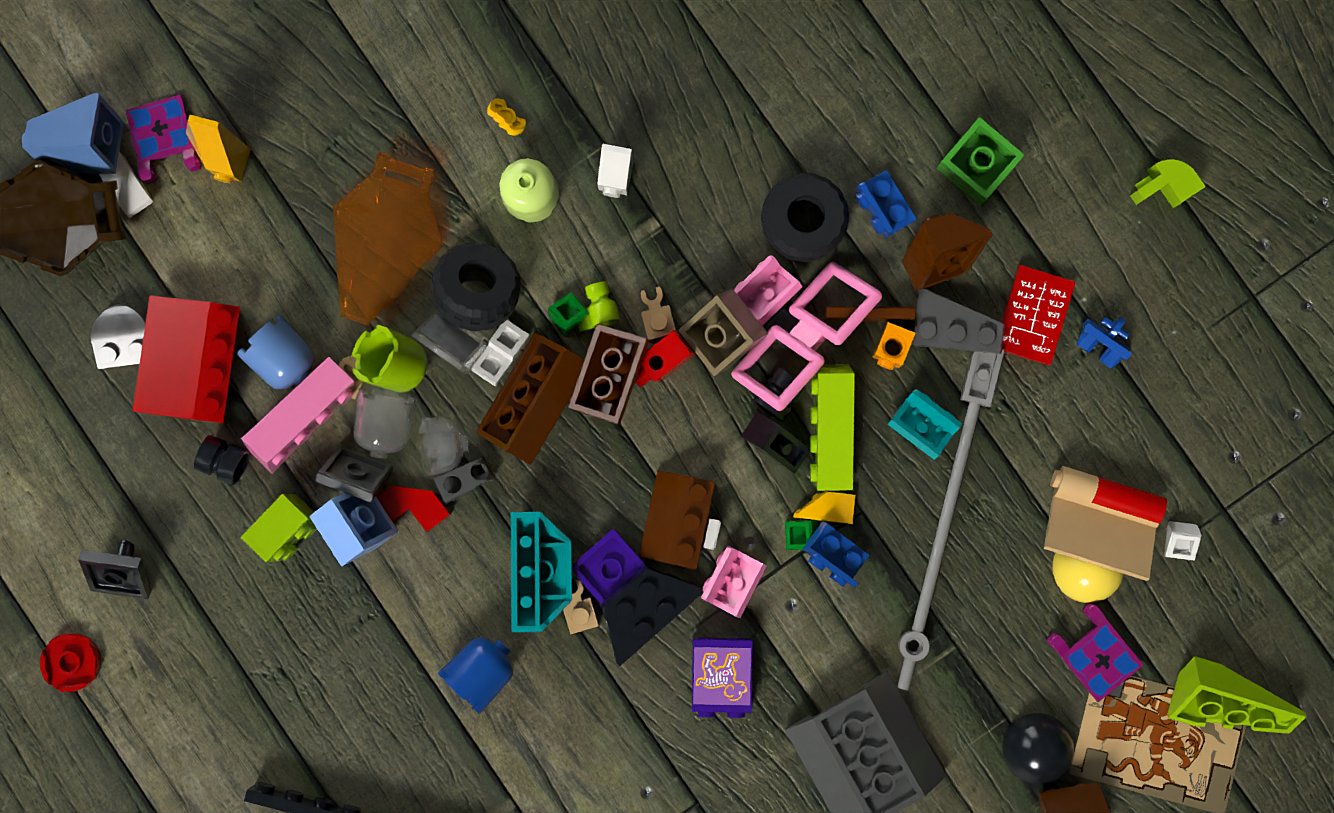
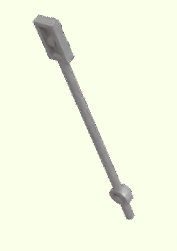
[897,350,1004,691]

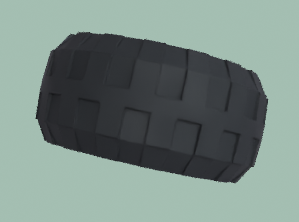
[761,172,849,262]
[431,242,521,331]

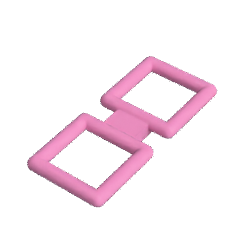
[731,262,882,411]

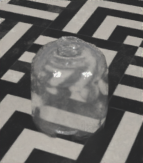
[353,388,417,459]

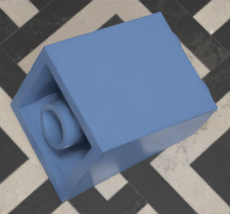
[22,93,124,174]

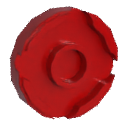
[40,633,101,692]

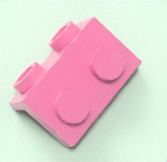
[734,255,802,326]
[701,546,767,618]

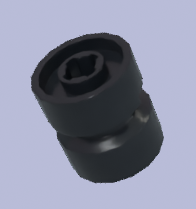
[752,367,807,422]
[194,435,250,485]

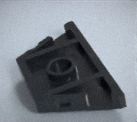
[601,565,703,666]

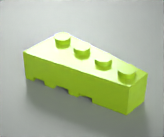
[810,364,855,491]

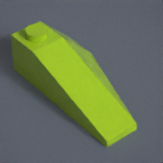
[1167,656,1306,734]

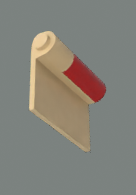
[1044,466,1167,581]

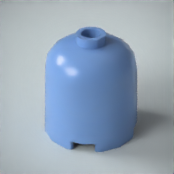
[237,315,314,390]

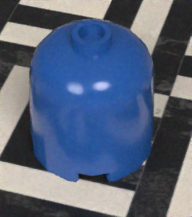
[437,637,514,714]

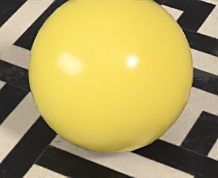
[1053,553,1124,603]

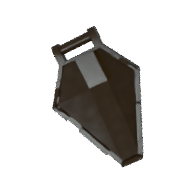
[0,158,127,276]

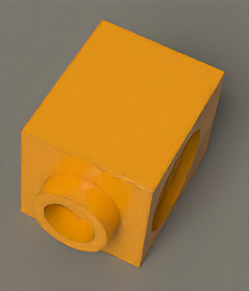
[872,322,915,370]

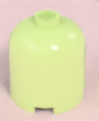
[499,158,560,223]

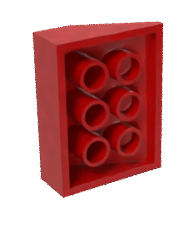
[132,296,240,424]

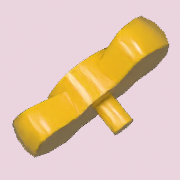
[487,98,526,136]

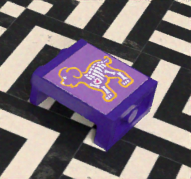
[692,637,752,718]

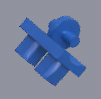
[1077,317,1132,369]

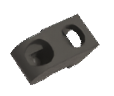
[433,458,494,504]

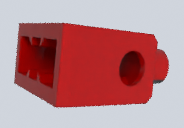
[635,330,697,388]

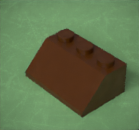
[902,213,993,291]
[568,324,649,425]
[639,470,715,569]

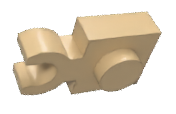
[641,287,675,341]
[563,579,599,635]

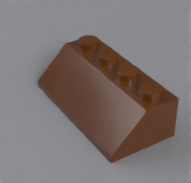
[475,332,584,465]

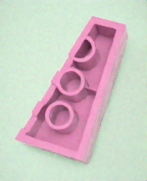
[241,357,355,474]

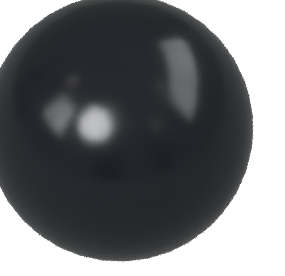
[1002,713,1074,785]

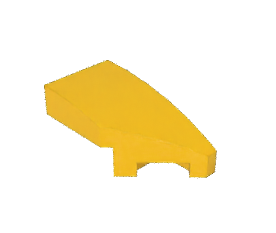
[794,491,856,524]

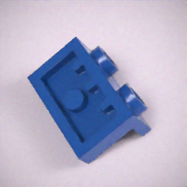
[855,170,917,239]
[802,521,869,588]

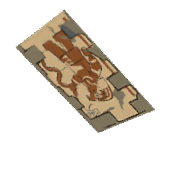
[1069,676,1246,813]

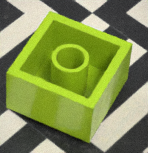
[240,494,317,562]

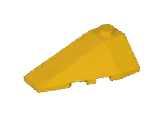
[186,115,251,184]

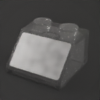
[412,311,487,375]

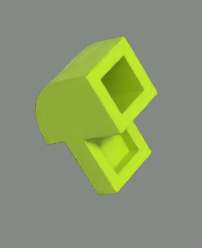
[1130,159,1206,208]

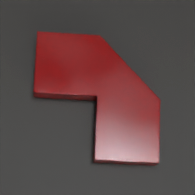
[377,485,451,532]

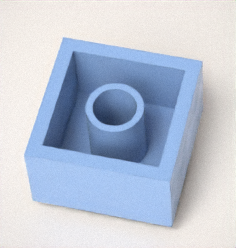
[309,493,399,566]

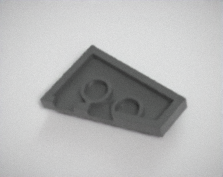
[912,289,1005,354]

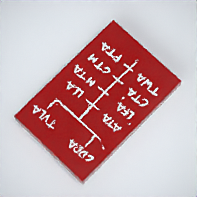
[1001,265,1076,366]

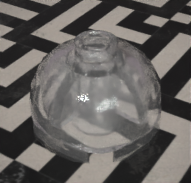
[419,417,468,476]

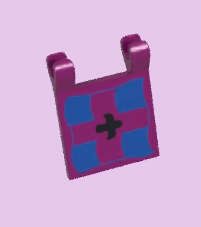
[126,95,201,184]
[1047,603,1143,702]

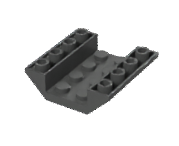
[785,671,947,813]

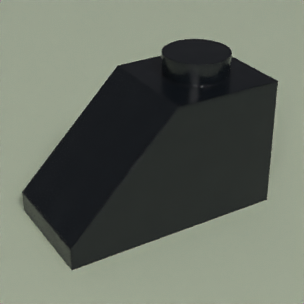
[741,412,810,474]

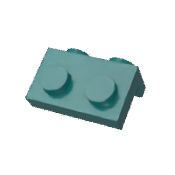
[887,389,962,460]

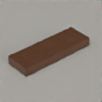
[824,306,915,322]

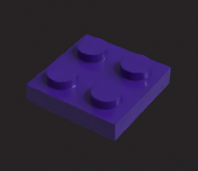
[572,528,646,604]

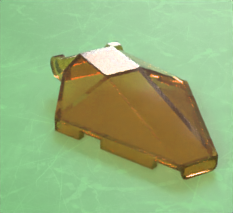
[333,152,444,326]

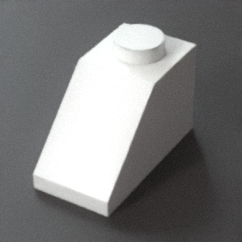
[597,144,634,198]

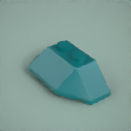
[511,512,572,632]

